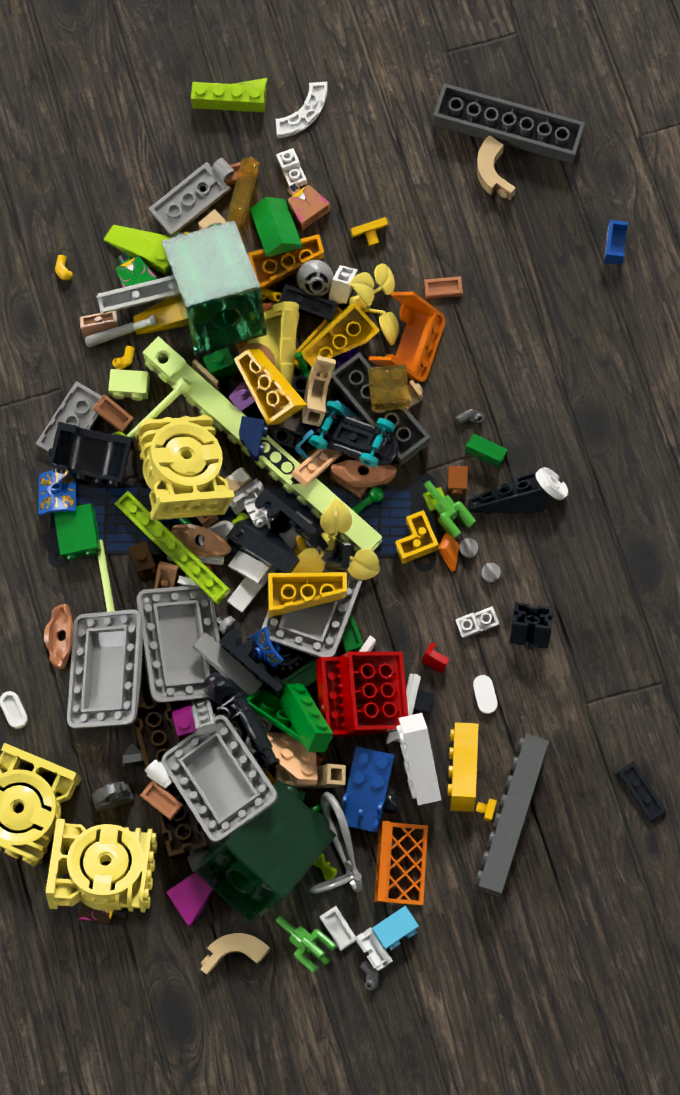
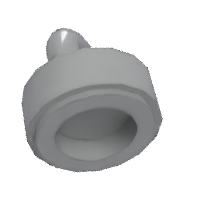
[459,538,478,558]
[481,563,501,583]
[216,616,236,635]

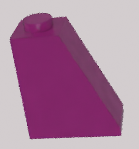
[172,701,197,741]
[166,865,219,927]

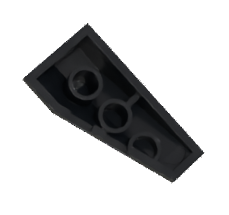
[468,471,549,513]
[226,518,300,573]

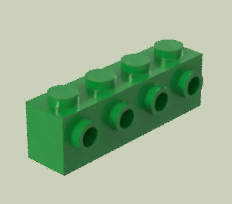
[279,683,333,752]

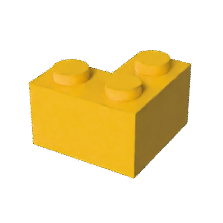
[395,510,438,564]

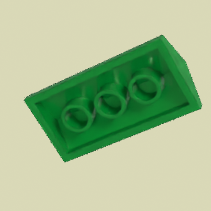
[250,197,303,258]
[246,688,304,745]

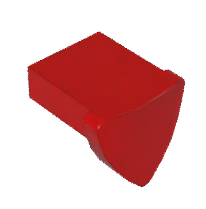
[421,642,449,674]

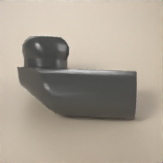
[455,409,485,425]
[359,960,379,991]

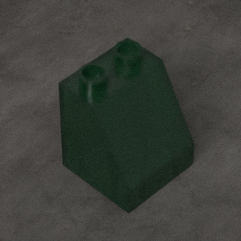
[161,221,267,356]
[193,780,336,924]

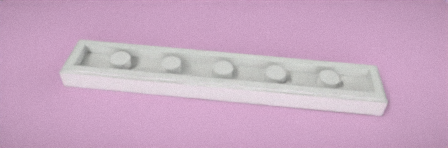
[227,512,312,613]

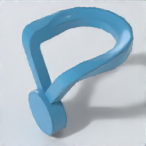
[295,429,318,460]

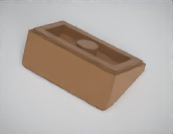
[79,311,119,339]

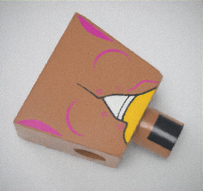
[287,183,330,230]

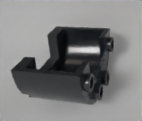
[48,422,133,486]

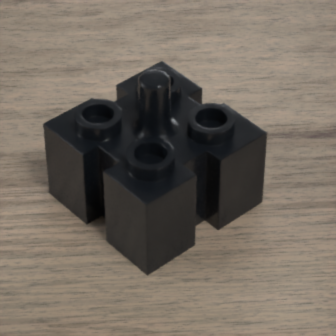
[509,602,553,649]

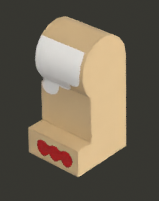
[225,467,252,494]

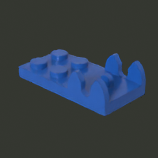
[338,746,395,833]

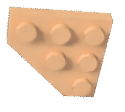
[265,731,318,785]

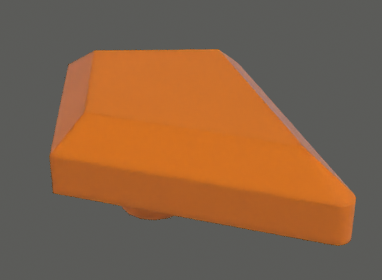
[438,533,460,572]

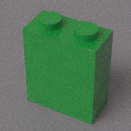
[54,503,101,561]

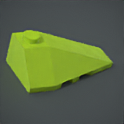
[104,225,181,276]

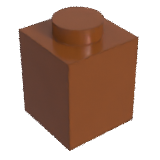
[447,466,468,496]

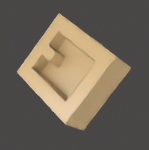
[395,380,423,410]

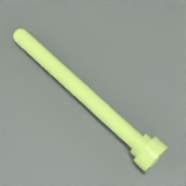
[127,376,193,440]
[97,540,115,612]

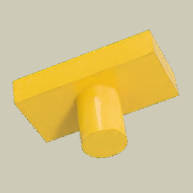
[350,217,388,246]

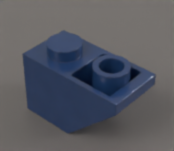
[239,416,268,461]

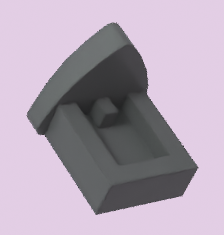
[122,744,145,767]

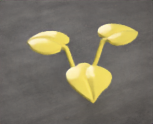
[349,264,399,346]
[291,498,380,580]

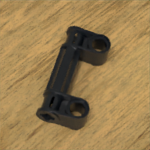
[273,376,329,456]
[215,692,280,772]

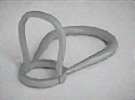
[310,792,362,894]

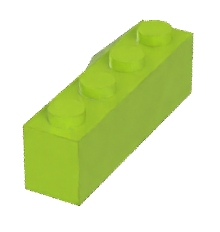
[191,78,268,113]

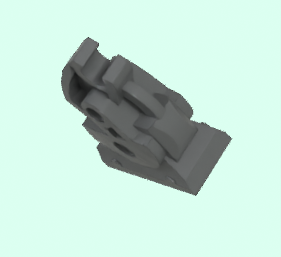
[92,781,135,812]

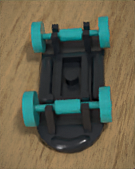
[309,401,399,468]

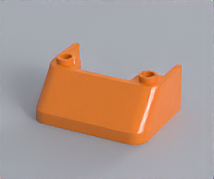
[369,292,445,382]

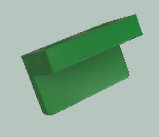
[465,434,508,467]

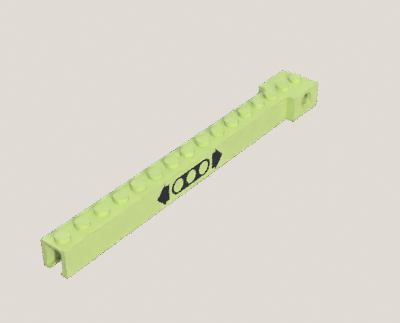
[143,336,383,552]

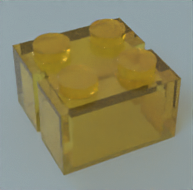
[368,365,410,411]

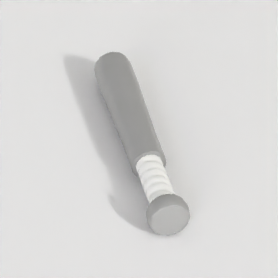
[85,314,157,347]

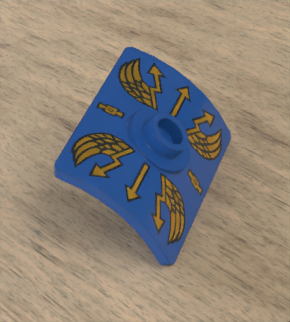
[38,470,76,516]
[247,627,284,670]

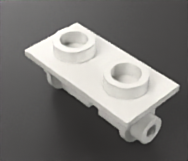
[230,478,264,515]
[243,492,272,529]
[356,927,393,971]

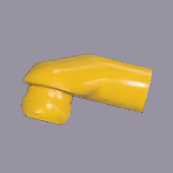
[55,255,73,281]
[257,287,281,302]
[112,346,135,370]
[294,536,307,556]

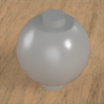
[296,260,334,297]

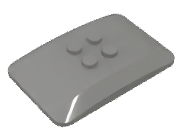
[261,541,363,658]
[136,586,222,703]
[67,609,143,728]
[162,715,278,843]

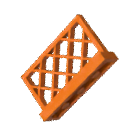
[374,821,428,906]

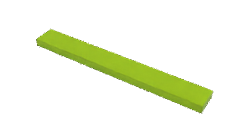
[115,491,231,605]

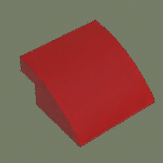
[315,652,408,737]

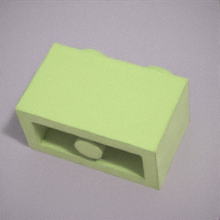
[108,369,150,401]

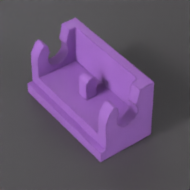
[229,381,255,412]

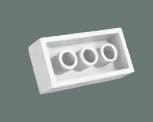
[397,713,441,805]

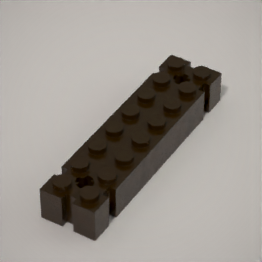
[134,700,210,861]

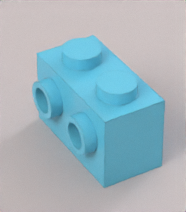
[372,906,419,950]

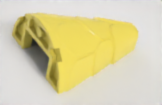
[240,302,299,385]

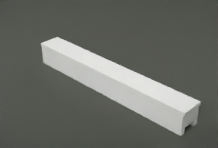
[97,259,246,314]

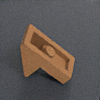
[154,561,180,589]

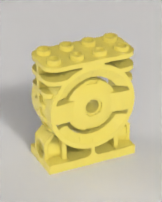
[135,415,235,520]
[0,743,82,867]
[46,819,158,913]

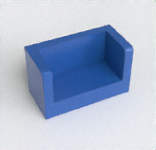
[604,220,628,265]

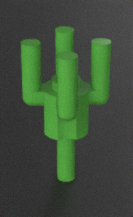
[424,480,476,539]
[276,916,337,973]

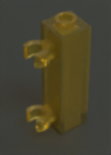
[226,157,260,230]

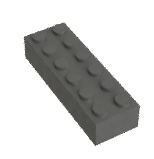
[330,352,430,466]

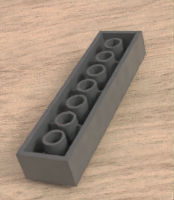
[433,83,585,164]
[475,734,549,897]

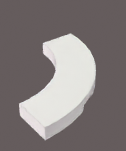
[276,82,328,139]

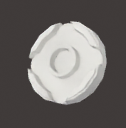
[536,467,568,500]

